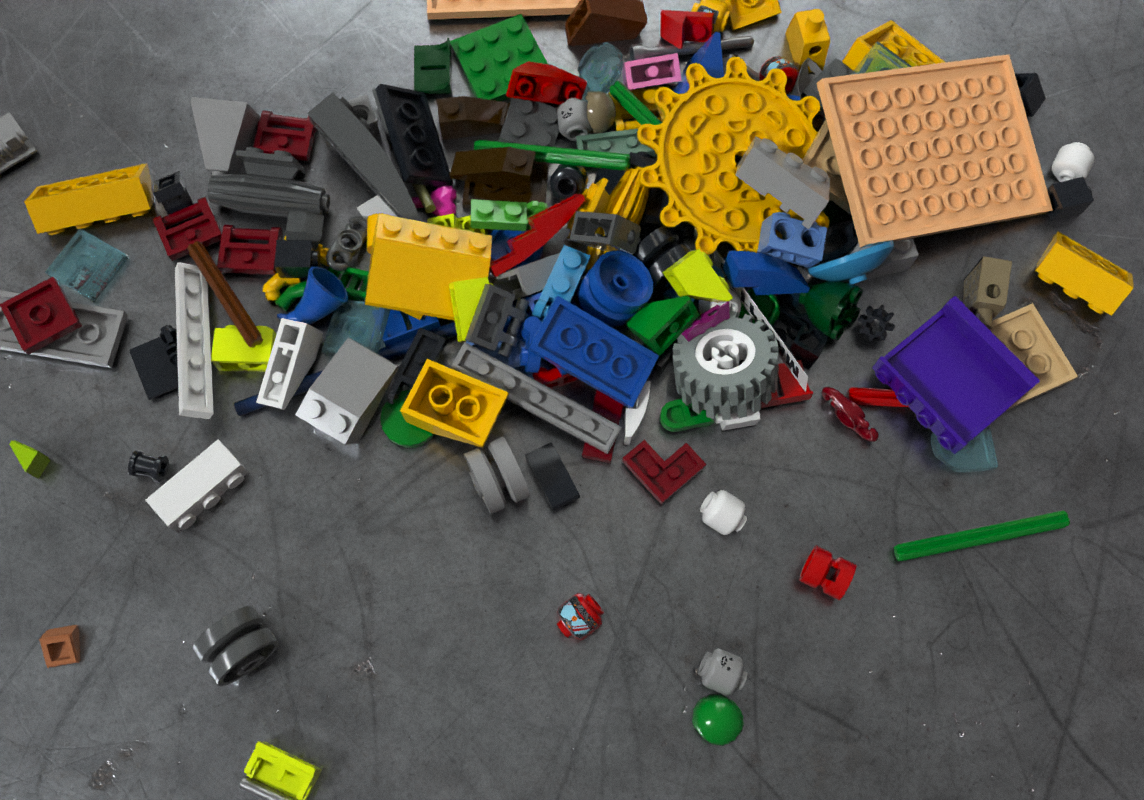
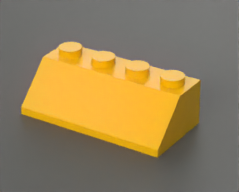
[24,163,154,235]

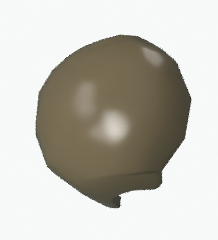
[585,91,616,134]

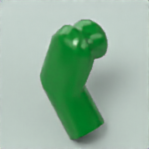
[275,281,307,312]

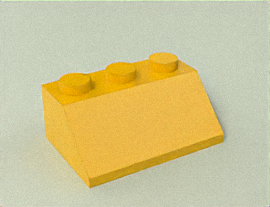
[1035,231,1134,316]

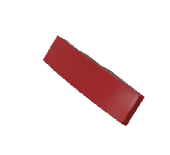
[489,193,585,277]

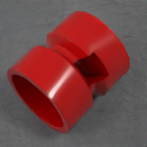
[799,545,857,600]

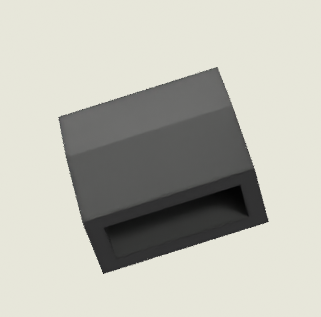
[286,210,324,250]

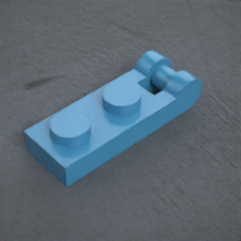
[532,245,591,318]

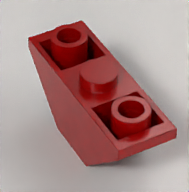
[506,61,587,104]

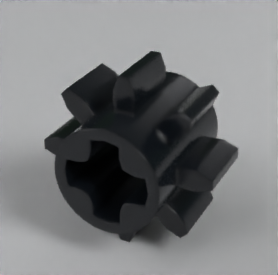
[858,304,895,341]

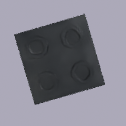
[129,325,178,400]

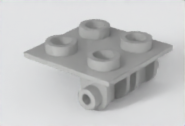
[0,112,37,173]

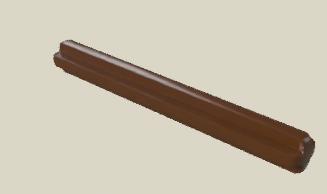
[188,241,263,348]

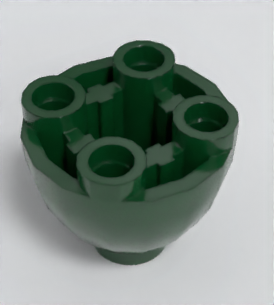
[799,281,863,341]

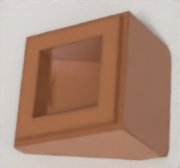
[39,625,80,668]

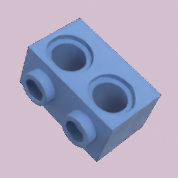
[757,212,827,268]

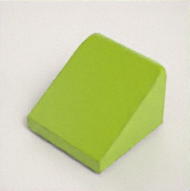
[9,440,50,479]

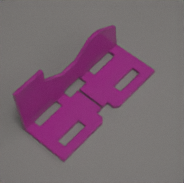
[681,302,730,342]

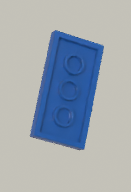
[527,296,659,408]

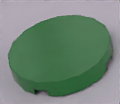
[380,390,435,448]

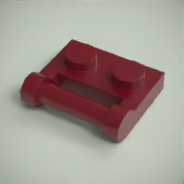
[253,110,317,162]
[152,197,222,261]
[217,225,283,275]

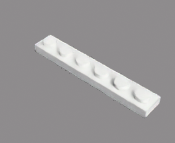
[175,262,214,419]

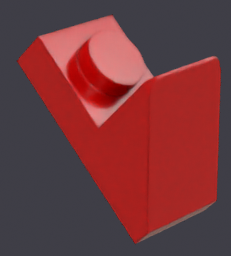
[660,10,714,49]

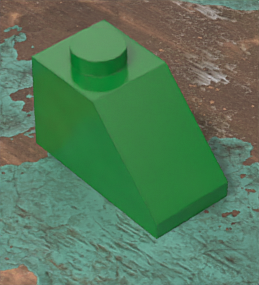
[627,296,699,356]

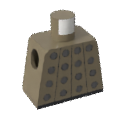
[963,256,1012,330]

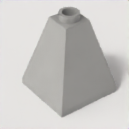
[191,97,260,176]

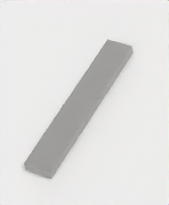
[450,342,622,454]

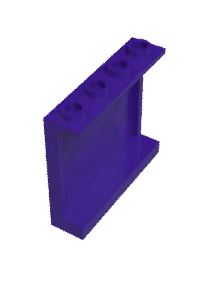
[872,296,1040,455]

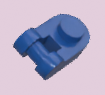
[520,316,541,373]

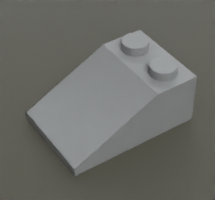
[296,338,399,445]

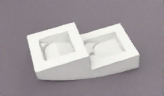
[623,381,651,445]

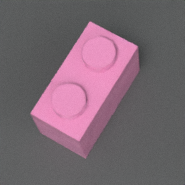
[621,53,682,90]

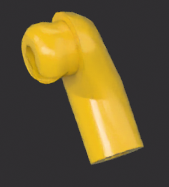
[263,273,302,301]

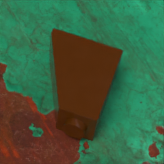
[565,0,647,46]

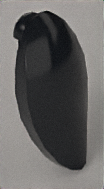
[807,220,858,264]

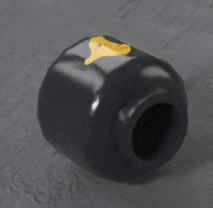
[550,164,588,200]

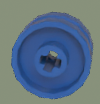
[578,251,653,327]

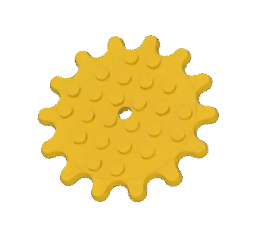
[637,57,829,255]

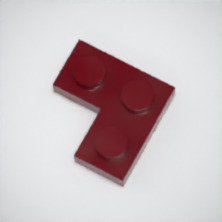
[622,439,707,505]

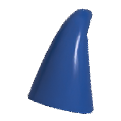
[277,267,348,325]

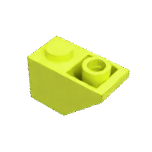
[662,249,733,303]

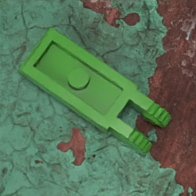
[470,199,548,231]

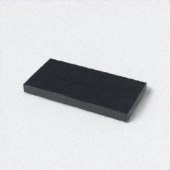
[376,83,453,187]

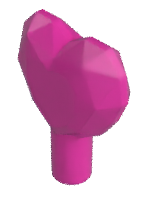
[412,185,456,216]

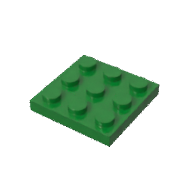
[450,14,548,102]

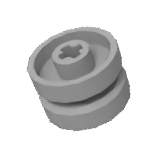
[464,437,530,514]

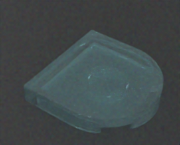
[931,425,998,472]

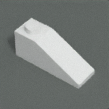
[256,318,323,410]

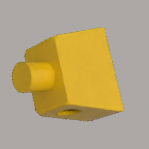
[785,9,830,73]

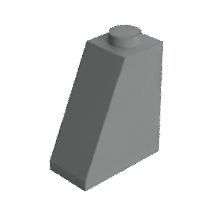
[490,253,560,300]

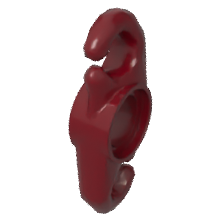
[821,387,879,442]

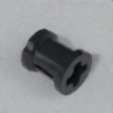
[128,450,169,482]

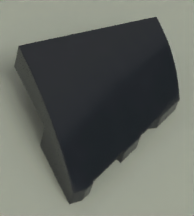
[772,294,828,370]

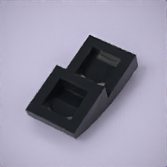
[525,442,580,511]

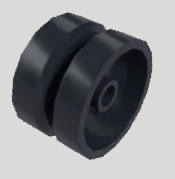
[633,226,692,299]

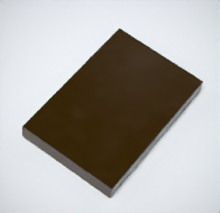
[462,162,549,209]

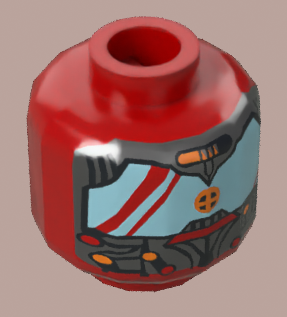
[759,56,799,94]
[557,593,604,640]

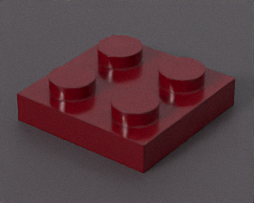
[0,276,82,355]

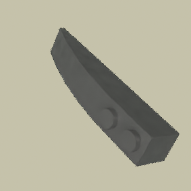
[307,92,421,221]

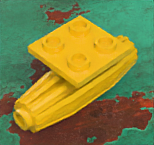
[567,167,650,273]

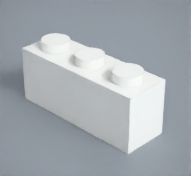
[146,439,248,532]

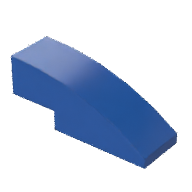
[723,251,810,295]

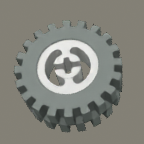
[672,311,779,420]

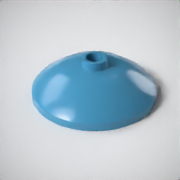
[808,240,894,284]

